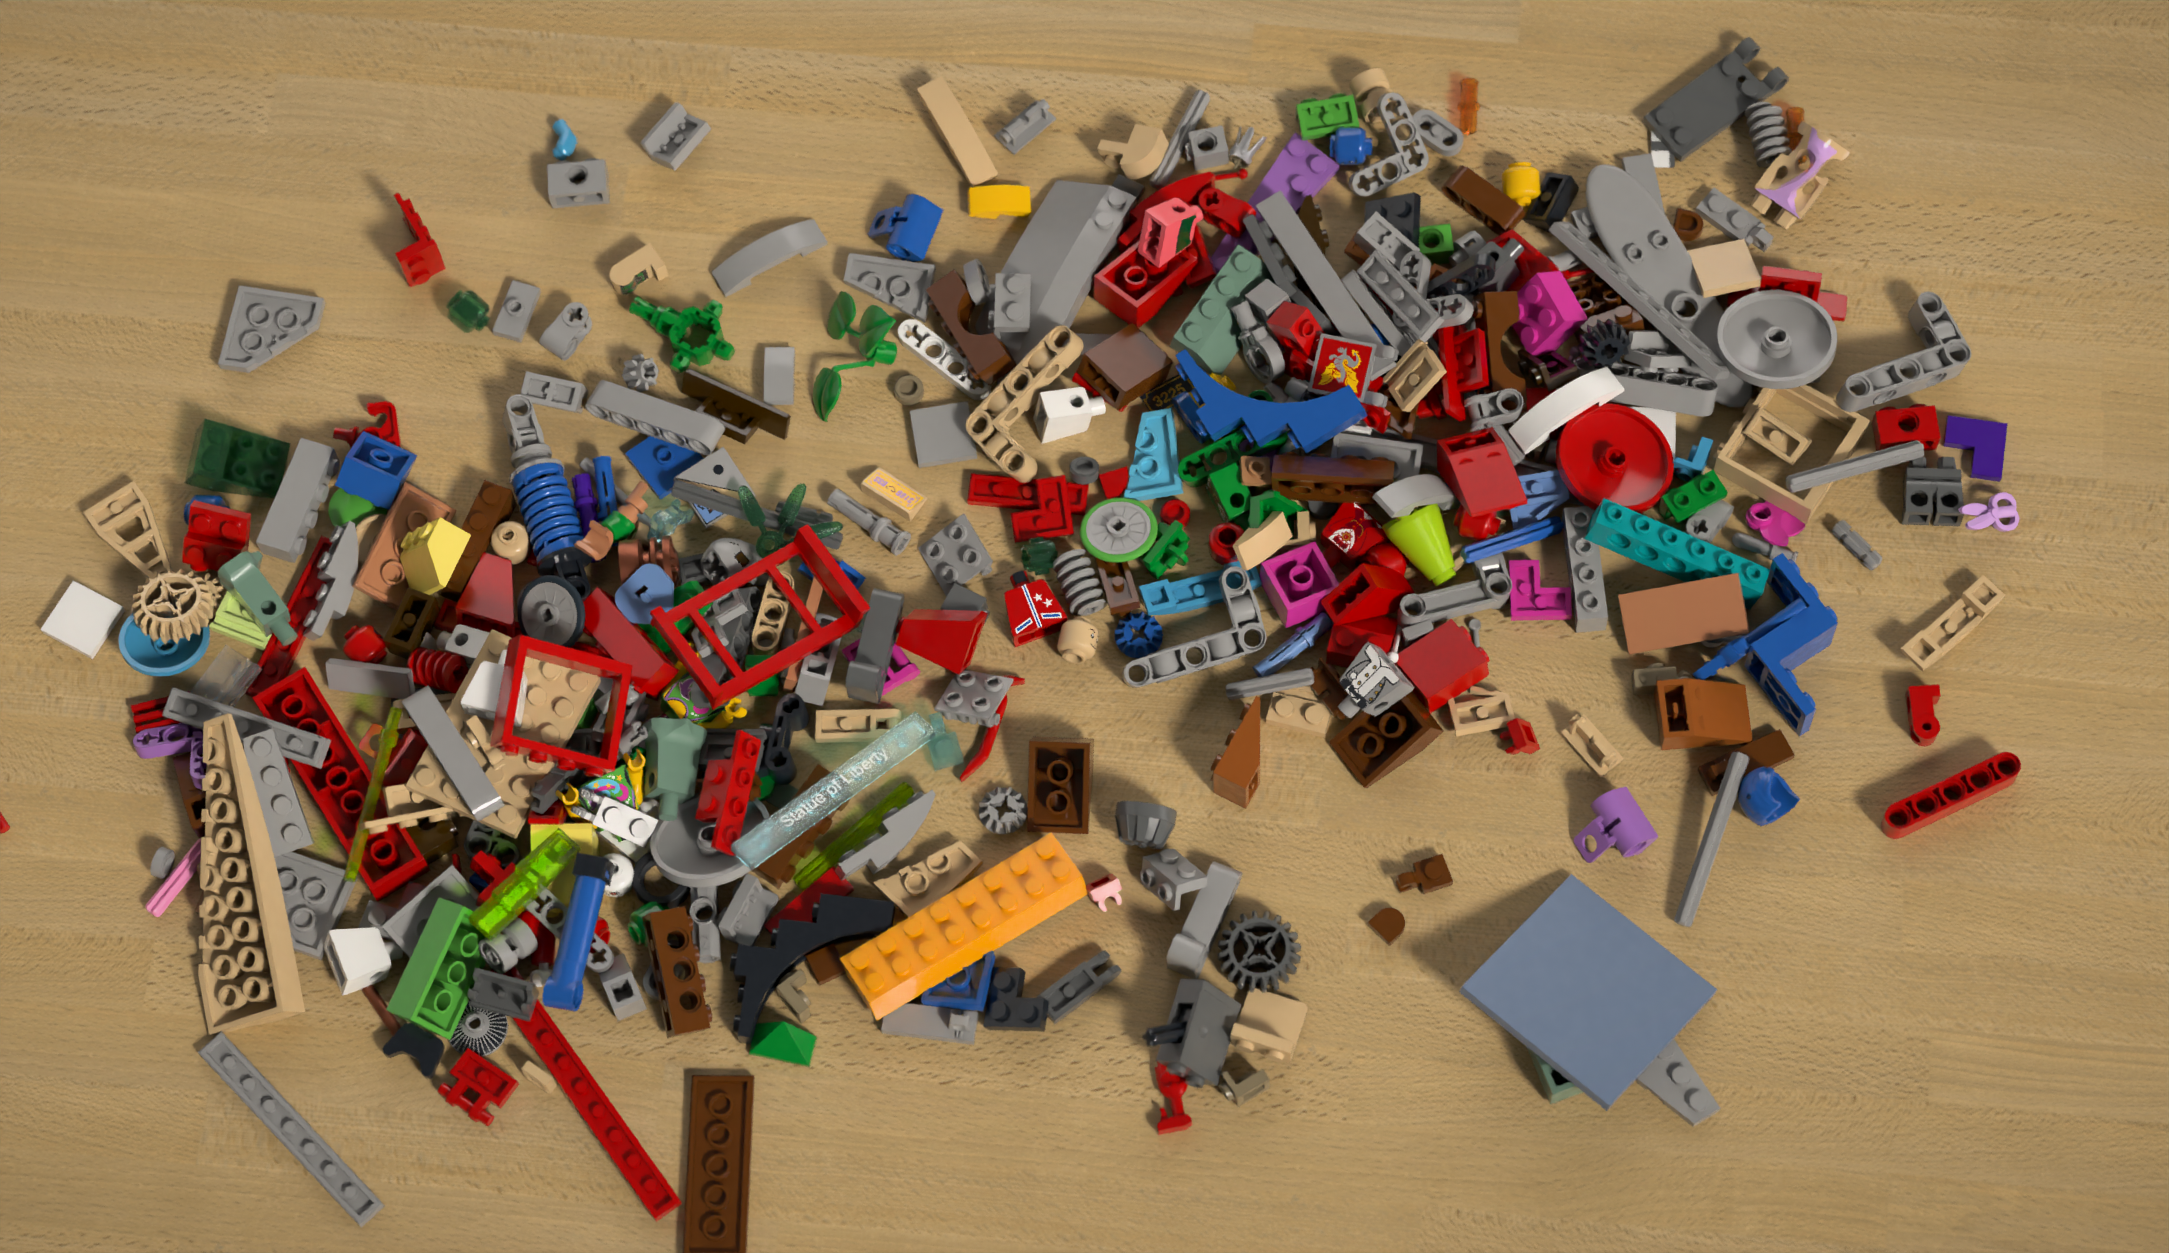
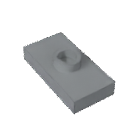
[492,280,541,343]

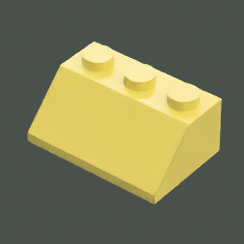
[400,517,471,595]

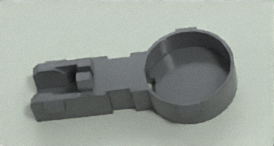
[530,746,584,814]

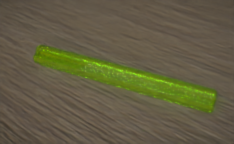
[793,781,915,891]

